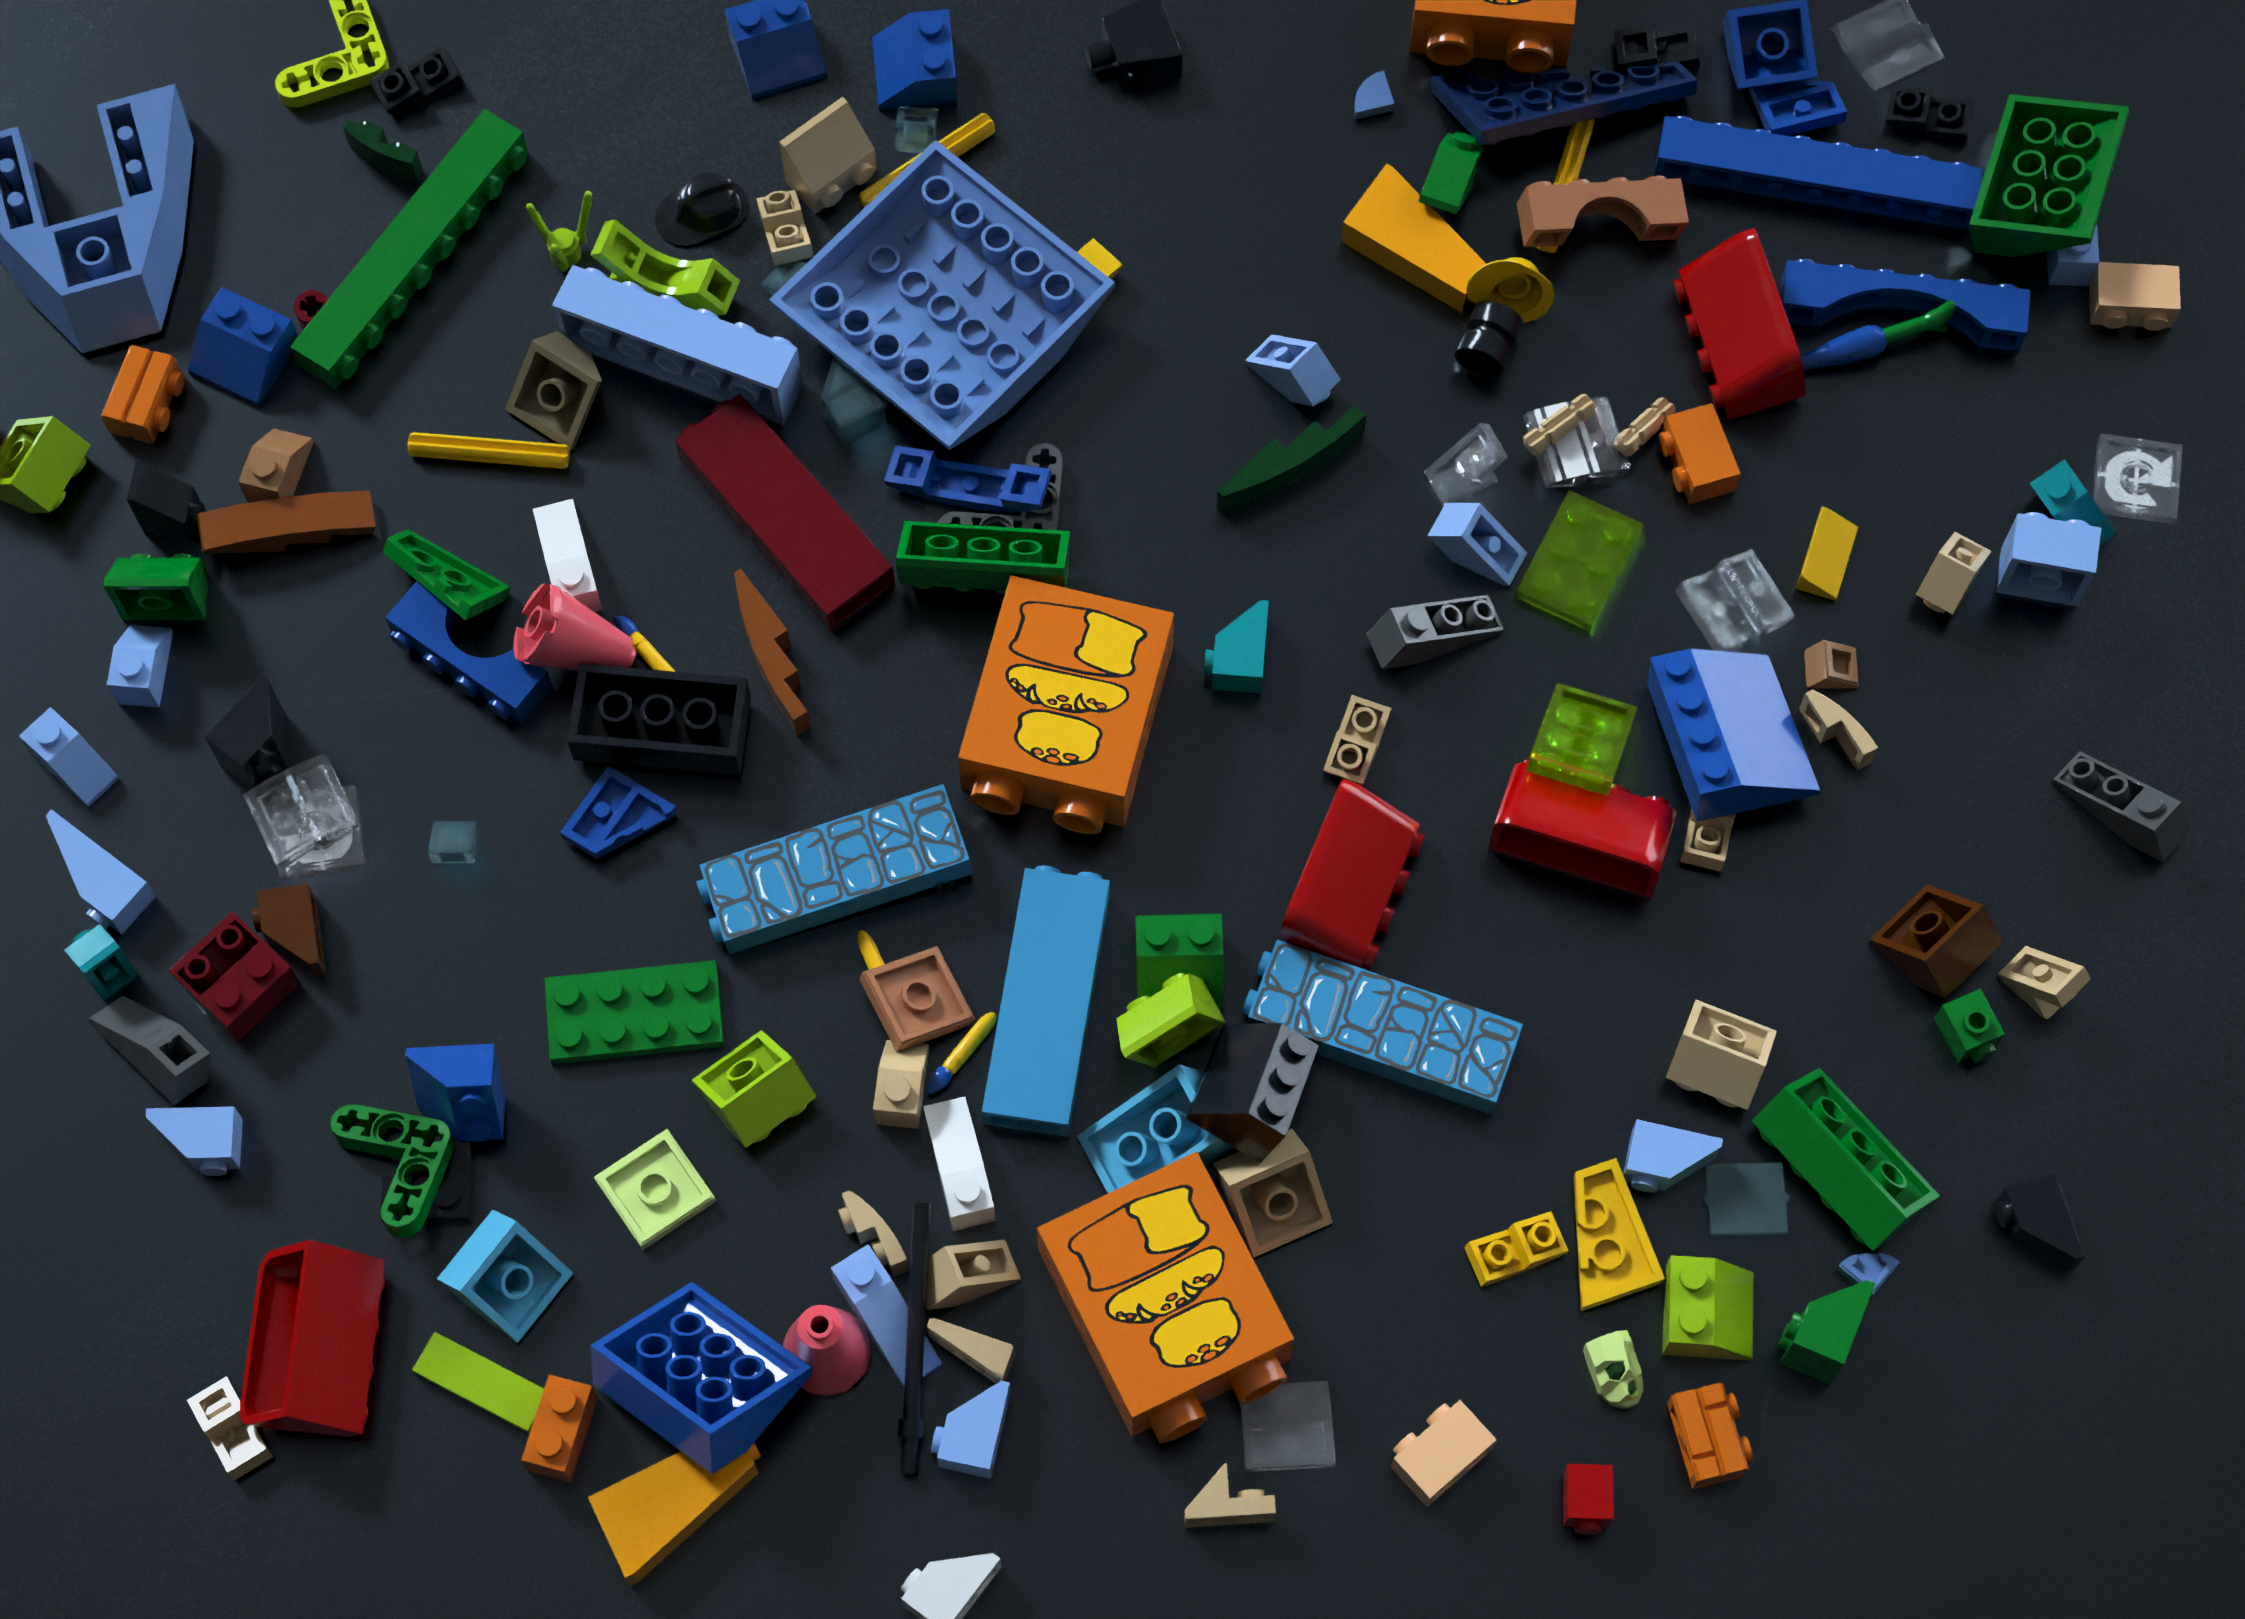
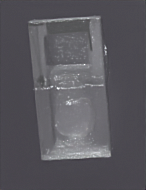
[1424,423,1508,505]

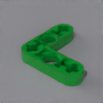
[330,1105,455,1238]

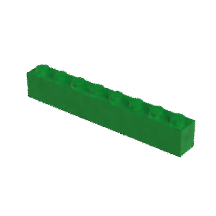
[290,109,528,389]

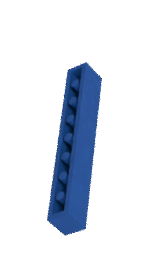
[1654,116,1983,230]

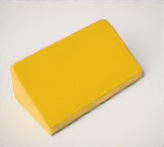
[1796,507,1858,601]

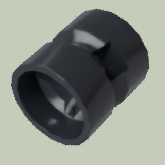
[1454,301,1524,378]

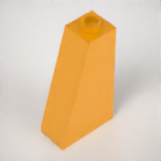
[1341,164,1486,313]
[588,1443,761,1586]

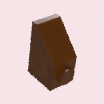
[252,883,326,978]

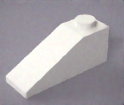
[533,499,602,612]
[923,1096,996,1231]

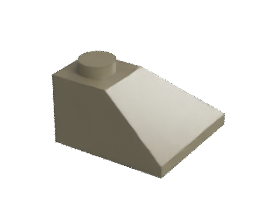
[505,331,602,451]

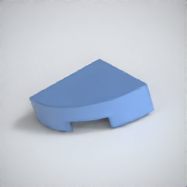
[1354,70,1395,119]
[1836,1253,1900,1298]

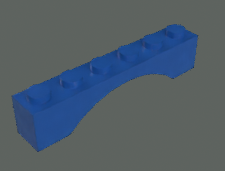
[1780,259,2030,352]

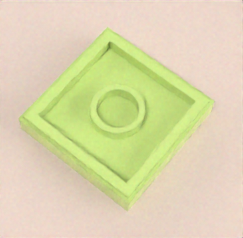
[594,1129,716,1250]

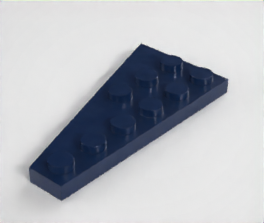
[1430,62,1697,145]

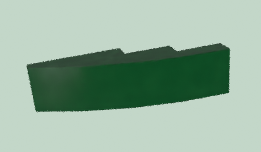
[1217,405,1366,514]

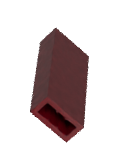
[675,394,895,632]

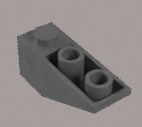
[1366,595,1504,669]
[2053,751,2189,862]
[88,996,210,1105]

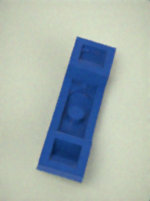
[884,445,1052,512]

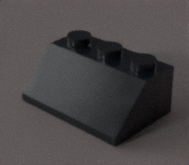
[1186,1023,1319,1163]

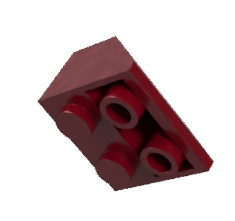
[168,911,300,1043]

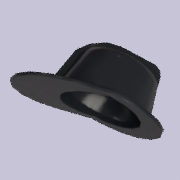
[654,172,749,247]

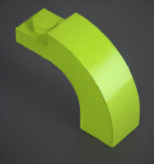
[590,219,741,316]

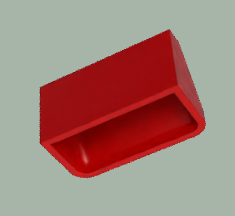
[1672,228,1806,421]
[1488,759,1677,898]
[1280,778,1426,971]
[239,1240,385,1437]

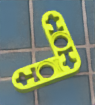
[275,0,389,108]

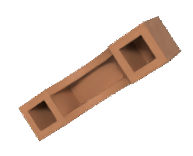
[1516,175,1689,247]

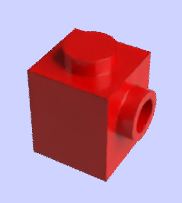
[1563,1464,1614,1535]

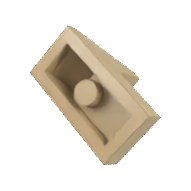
[1998,946,2091,1019]
[1184,1463,1276,1528]

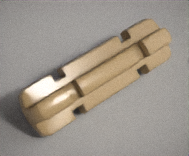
[1523,394,1596,456]
[1614,397,1676,456]

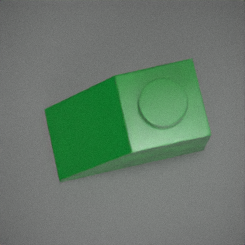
[1418,132,1485,214]

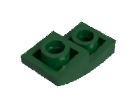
[343,120,423,183]

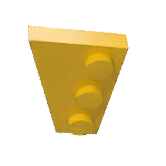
[1574,1158,1665,1311]

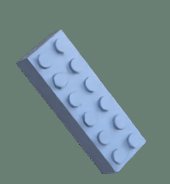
[552,265,803,426]

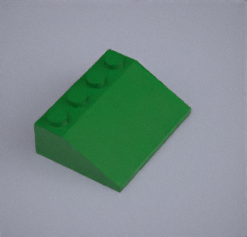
[1969,94,2130,257]

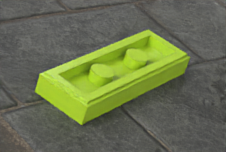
[412,1332,544,1434]

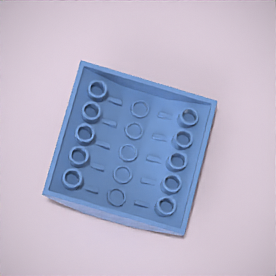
[769,140,1115,451]

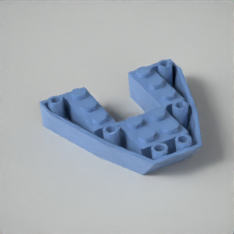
[0,84,194,353]

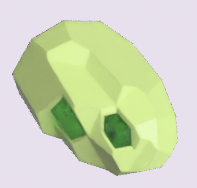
[1583,1330,1644,1409]

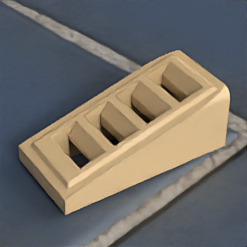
[927,1318,1015,1384]

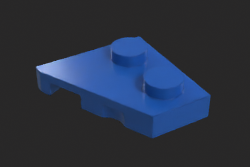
[1747,80,1847,136]
[560,766,677,859]

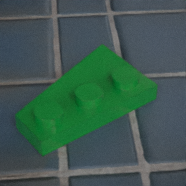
[382,529,511,620]

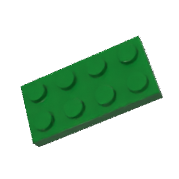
[545,960,724,1065]

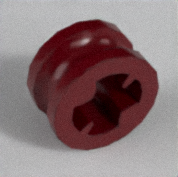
[293,290,328,329]

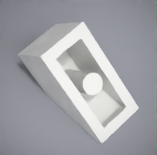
[901,1553,1002,1619]

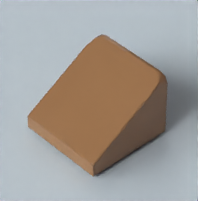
[1804,640,1859,689]

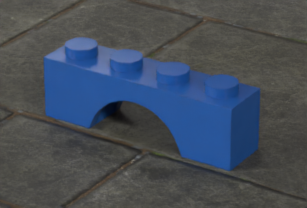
[385,581,553,725]

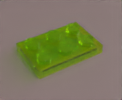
[1515,490,1644,631]
[1526,683,1638,796]

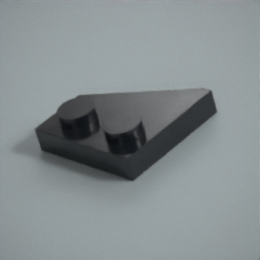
[380,1140,474,1224]

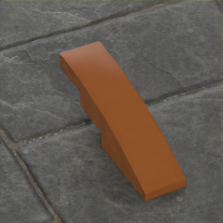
[197,490,376,554]
[734,568,811,736]

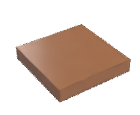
[859,946,975,1052]

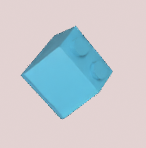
[437,1210,573,1343]

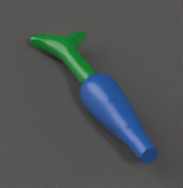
[1801,300,1956,371]

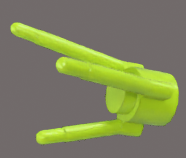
[526,191,592,272]

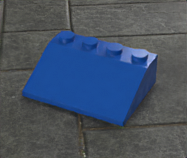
[1647,649,1820,822]
[590,1282,812,1474]

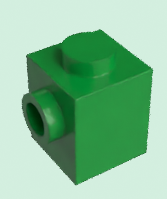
[1934,989,2005,1064]

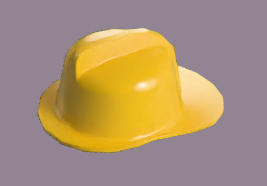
[1466,257,1554,323]

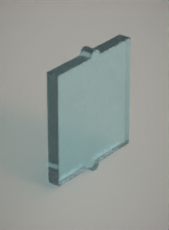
[1703,1162,1790,1236]

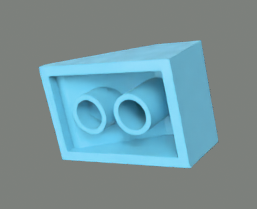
[1077,1064,1234,1193]

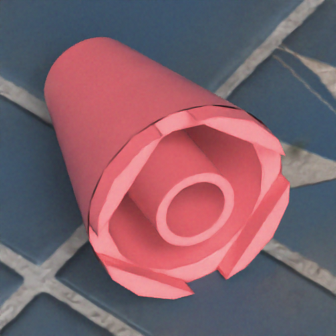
[513,583,636,671]
[783,1305,872,1396]

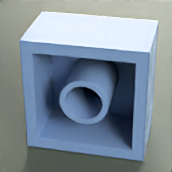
[1995,512,2101,607]

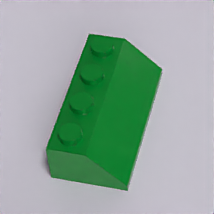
[896,521,1070,594]
[1752,1068,1940,1251]

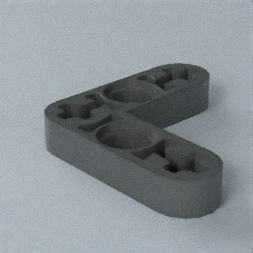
[938,443,1063,530]

